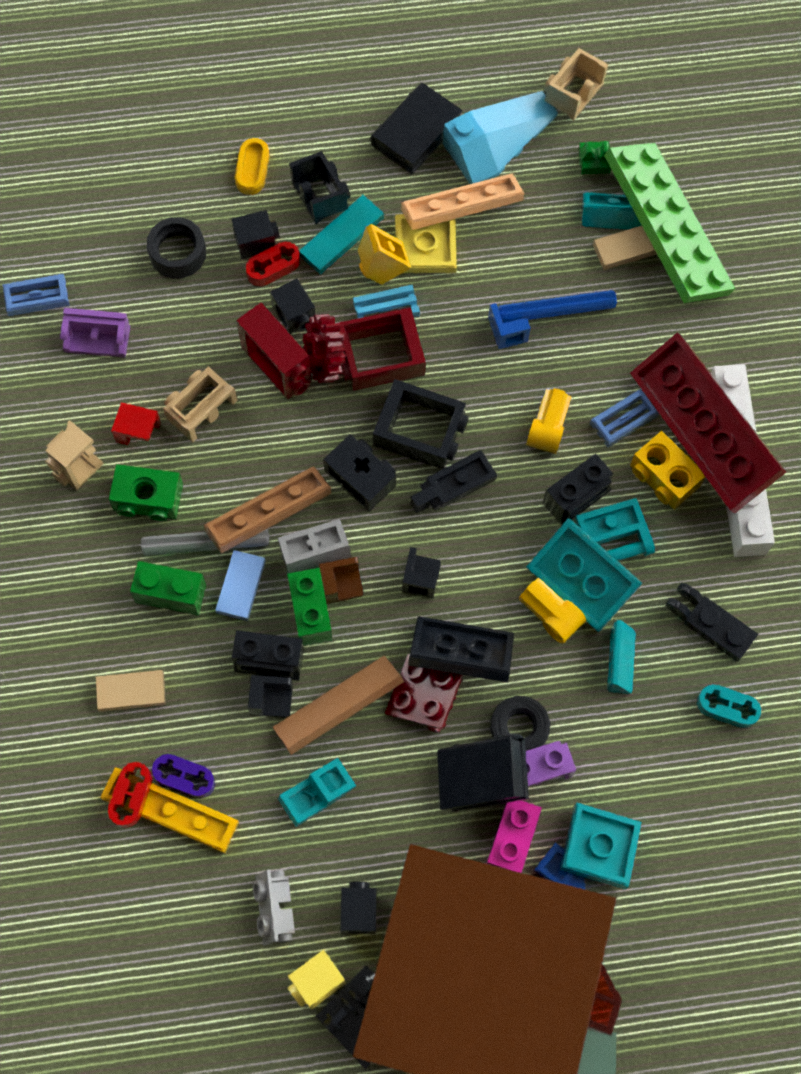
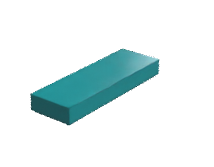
[299,195,384,275]

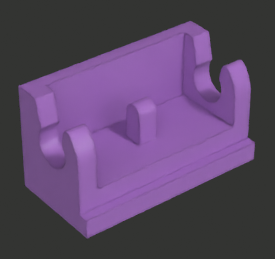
[60,308,130,358]

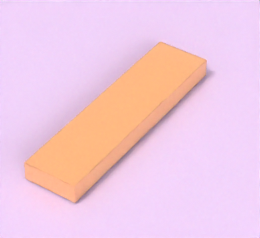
[401,173,524,230]

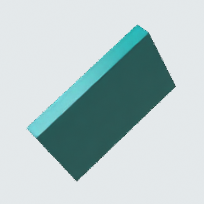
[526,518,643,632]

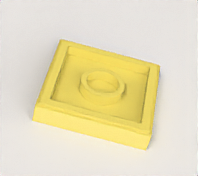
[395,214,457,273]

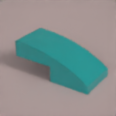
[278,758,356,827]

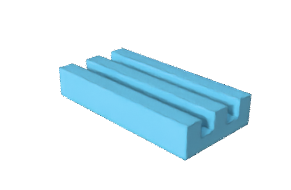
[353,285,420,318]

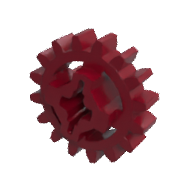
[302,314,346,383]

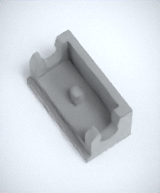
[278,519,351,573]

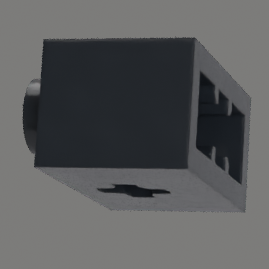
[323,434,396,512]

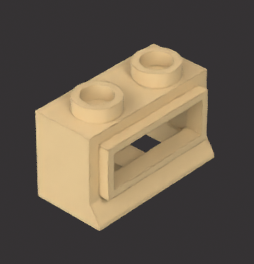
[544,48,609,121]
[163,366,237,443]
[45,420,104,490]

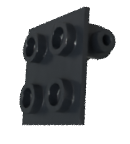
[316,965,375,1069]

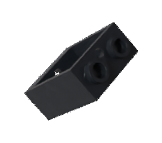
[373,379,469,469]

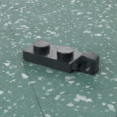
[410,450,498,513]

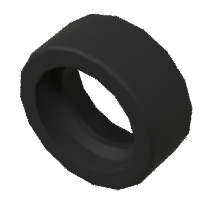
[147,217,206,278]

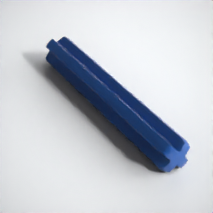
[498,290,617,323]

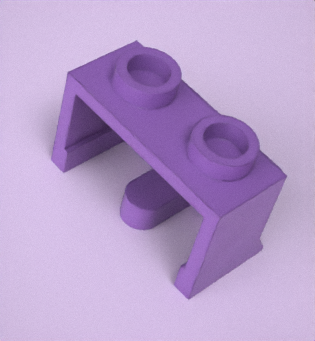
[526,740,576,786]

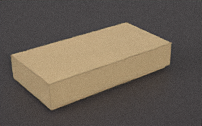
[593,226,657,270]
[96,670,166,712]

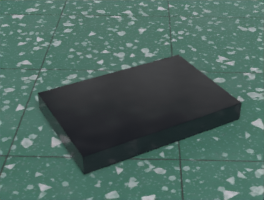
[408,616,514,683]

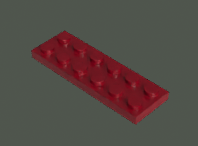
[630,332,787,513]

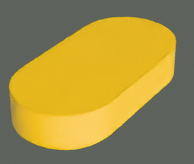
[235,138,270,195]

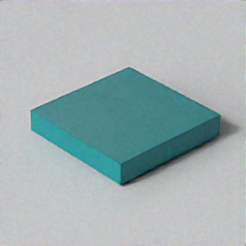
[560,803,642,890]

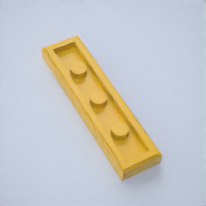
[100,767,239,854]

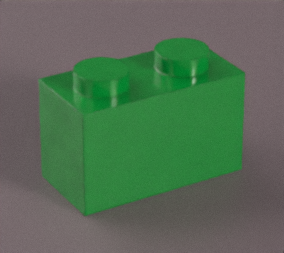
[130,561,206,616]

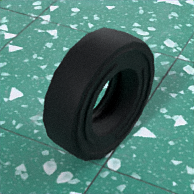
[490,696,550,751]

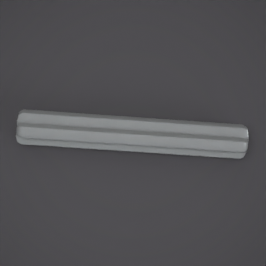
[141,529,270,556]

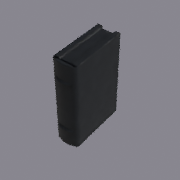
[370,82,462,175]
[437,733,529,812]

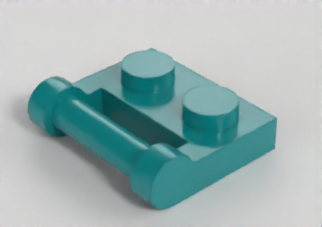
[575,498,655,561]

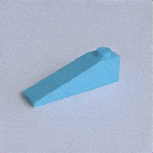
[443,91,558,184]

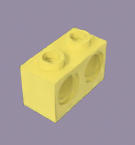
[287,950,346,1010]

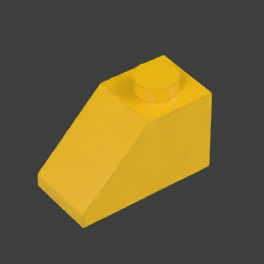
[357,224,411,285]

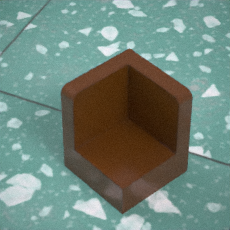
[319,557,364,604]

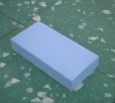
[215,550,266,621]

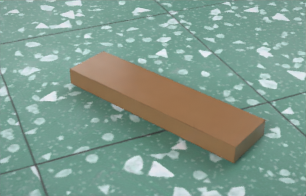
[204,466,331,554]
[273,656,403,755]

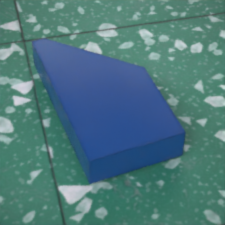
[534,842,586,890]

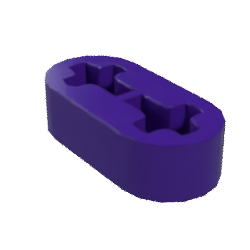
[152,754,215,799]

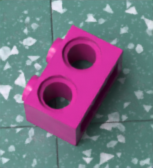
[487,801,542,873]

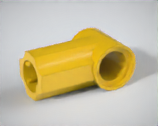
[526,388,571,454]
[519,578,586,644]

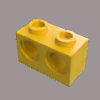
[630,430,706,510]

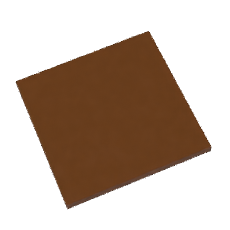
[353,844,617,1074]

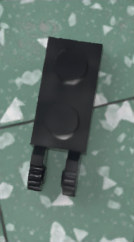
[665,582,758,662]

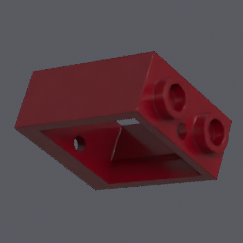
[236,302,312,400]
[339,307,426,391]

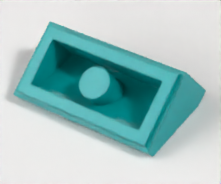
[582,192,642,230]
[607,620,636,694]

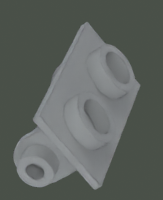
[253,870,295,946]

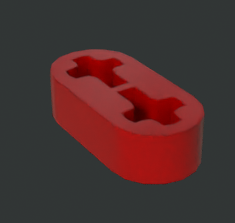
[246,242,300,287]
[108,762,153,828]

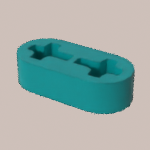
[697,684,762,728]

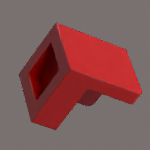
[111,402,161,445]

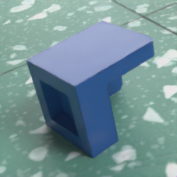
[488,303,531,349]

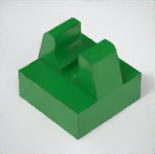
[578,141,611,175]

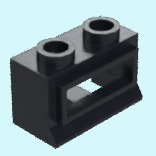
[289,151,350,225]
[543,453,613,526]
[231,630,304,681]

